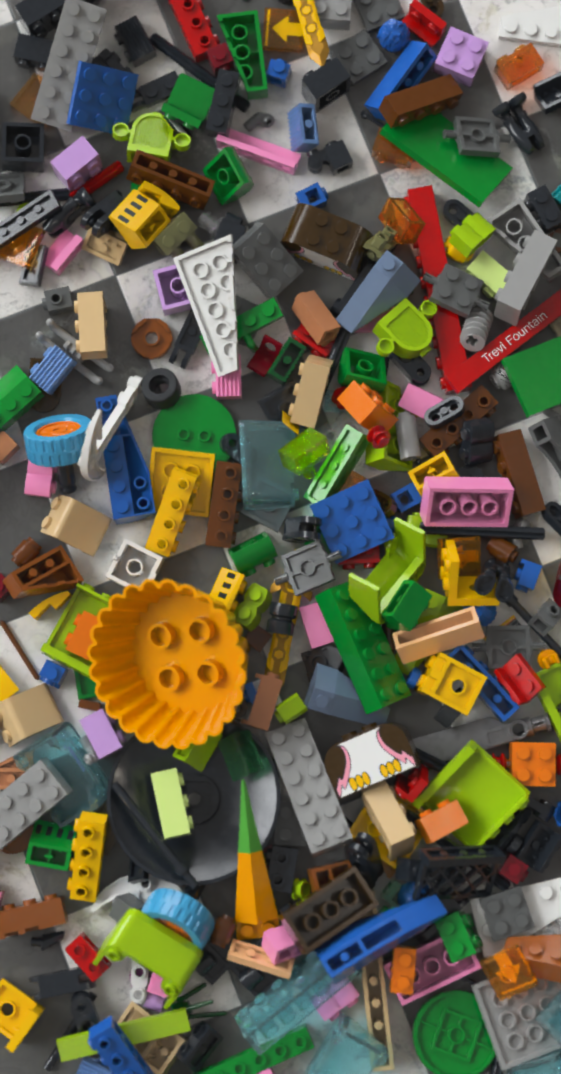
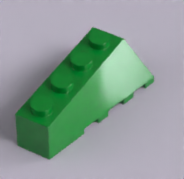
[216,10,268,100]

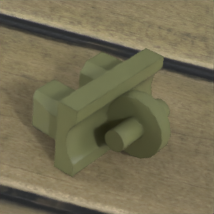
[363,225,397,261]

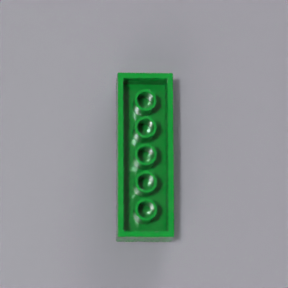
[315,581,411,715]

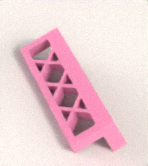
[216,129,301,175]

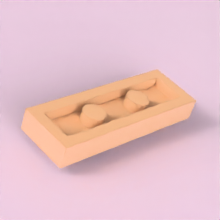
[226,938,295,979]

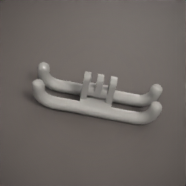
[36,318,114,386]

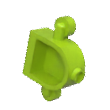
[112,112,191,163]
[372,298,437,359]

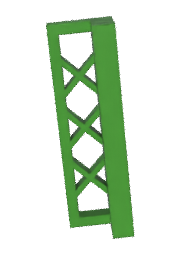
[303,424,370,503]

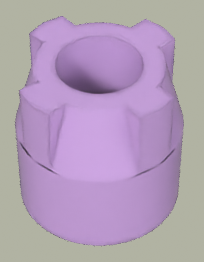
[144,992,165,1012]

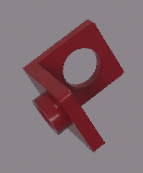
[247,334,283,377]

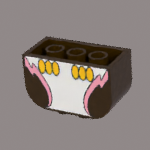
[280,203,373,281]
[325,722,422,800]

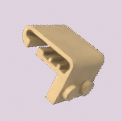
[40,494,112,557]
[0,683,64,748]

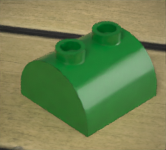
[202,147,254,205]
[337,347,387,394]
[227,531,278,577]

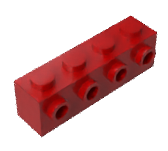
[168,0,220,63]

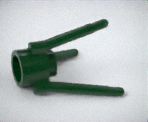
[171,983,227,1020]

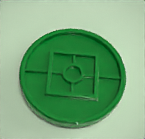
[152,394,236,473]
[412,990,496,1074]

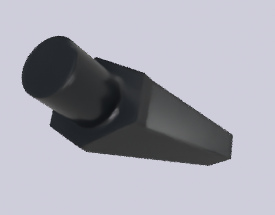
[31,931,65,951]

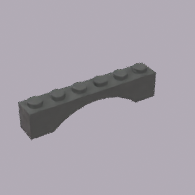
[528,416,561,478]

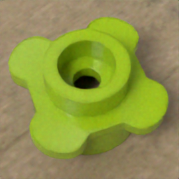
[292,878,311,900]

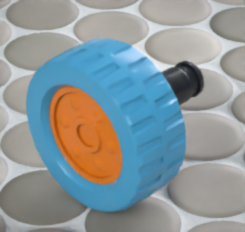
[23,414,91,494]
[141,885,215,950]

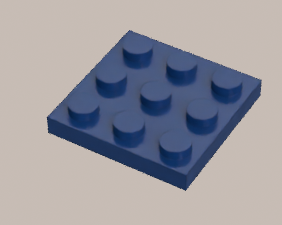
[66,61,139,133]
[310,479,395,564]

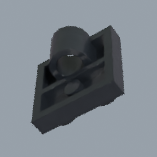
[195,938,235,985]
[230,938,283,1000]

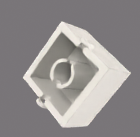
[105,539,165,587]

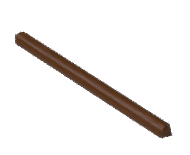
[0,620,40,680]

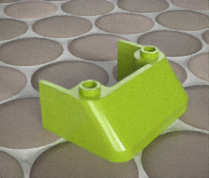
[348,517,426,625]
[92,909,203,1010]

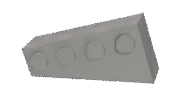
[487,198,561,283]
[493,230,558,326]

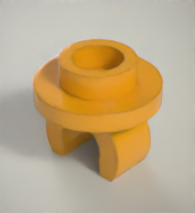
[537,649,560,669]

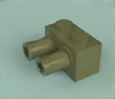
[152,212,205,258]

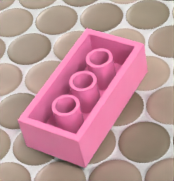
[420,476,514,527]
[383,935,481,1006]

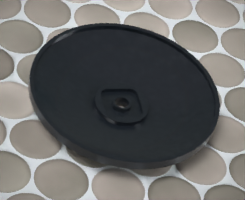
[107,720,281,886]

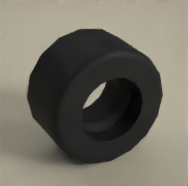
[141,368,181,410]

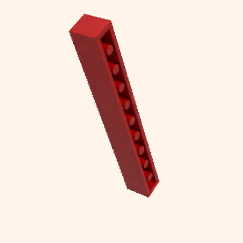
[403,185,472,395]

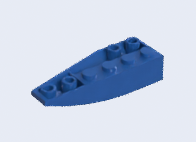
[95,395,156,525]
[314,894,448,985]

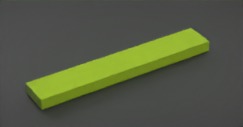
[56,1007,191,1062]

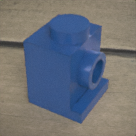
[266,59,292,89]
[295,182,329,209]
[390,482,422,514]
[514,559,542,593]
[39,660,69,689]

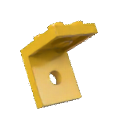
[440,540,500,606]
[414,652,487,716]
[0,978,45,1053]

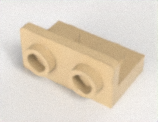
[81,228,129,266]

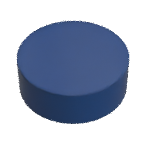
[406,667,422,689]

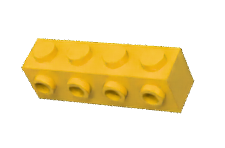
[145,467,200,557]
[67,811,108,903]

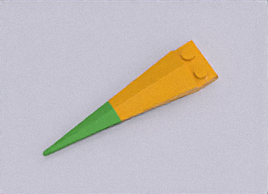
[235,779,279,940]

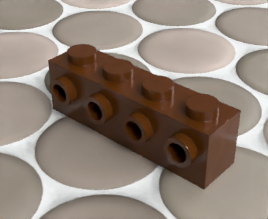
[378,74,463,128]
[126,149,215,210]
[419,384,498,458]
[492,429,546,519]
[205,461,245,549]

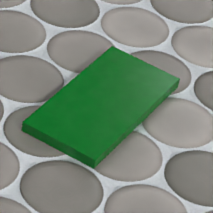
[379,113,513,208]
[501,336,561,418]

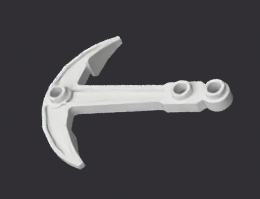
[78,375,143,482]
[91,874,183,1003]

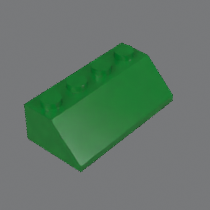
[0,365,45,432]

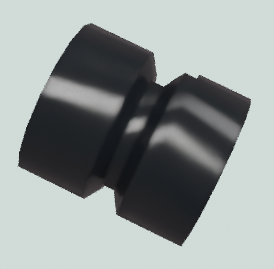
[266,602,298,636]

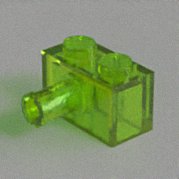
[278,427,331,479]

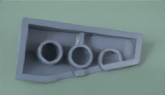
[336,250,421,334]
[304,663,390,725]

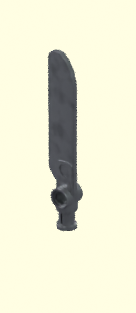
[410,712,552,770]

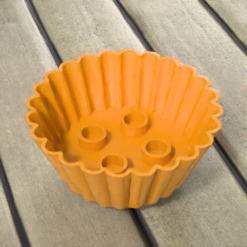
[87,579,249,750]

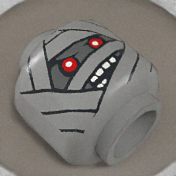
[489,362,512,390]

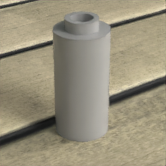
[395,412,422,461]

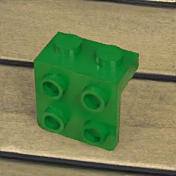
[161,73,214,131]
[434,911,483,963]

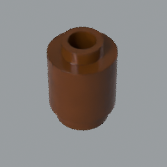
[11,536,42,568]
[486,538,519,564]
[208,914,237,949]

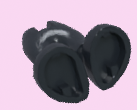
[492,92,545,156]
[42,186,97,239]
[474,558,514,602]

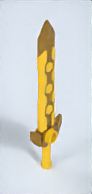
[293,0,330,66]
[264,549,313,687]

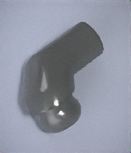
[243,112,275,132]

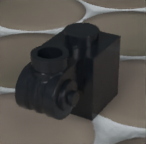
[307,140,353,176]

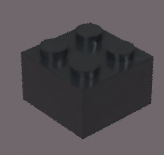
[302,57,351,113]
[1,122,45,173]

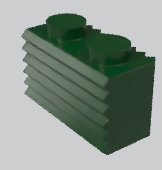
[266,337,306,385]

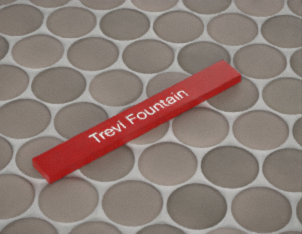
[444,289,561,394]

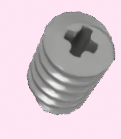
[460,307,493,352]

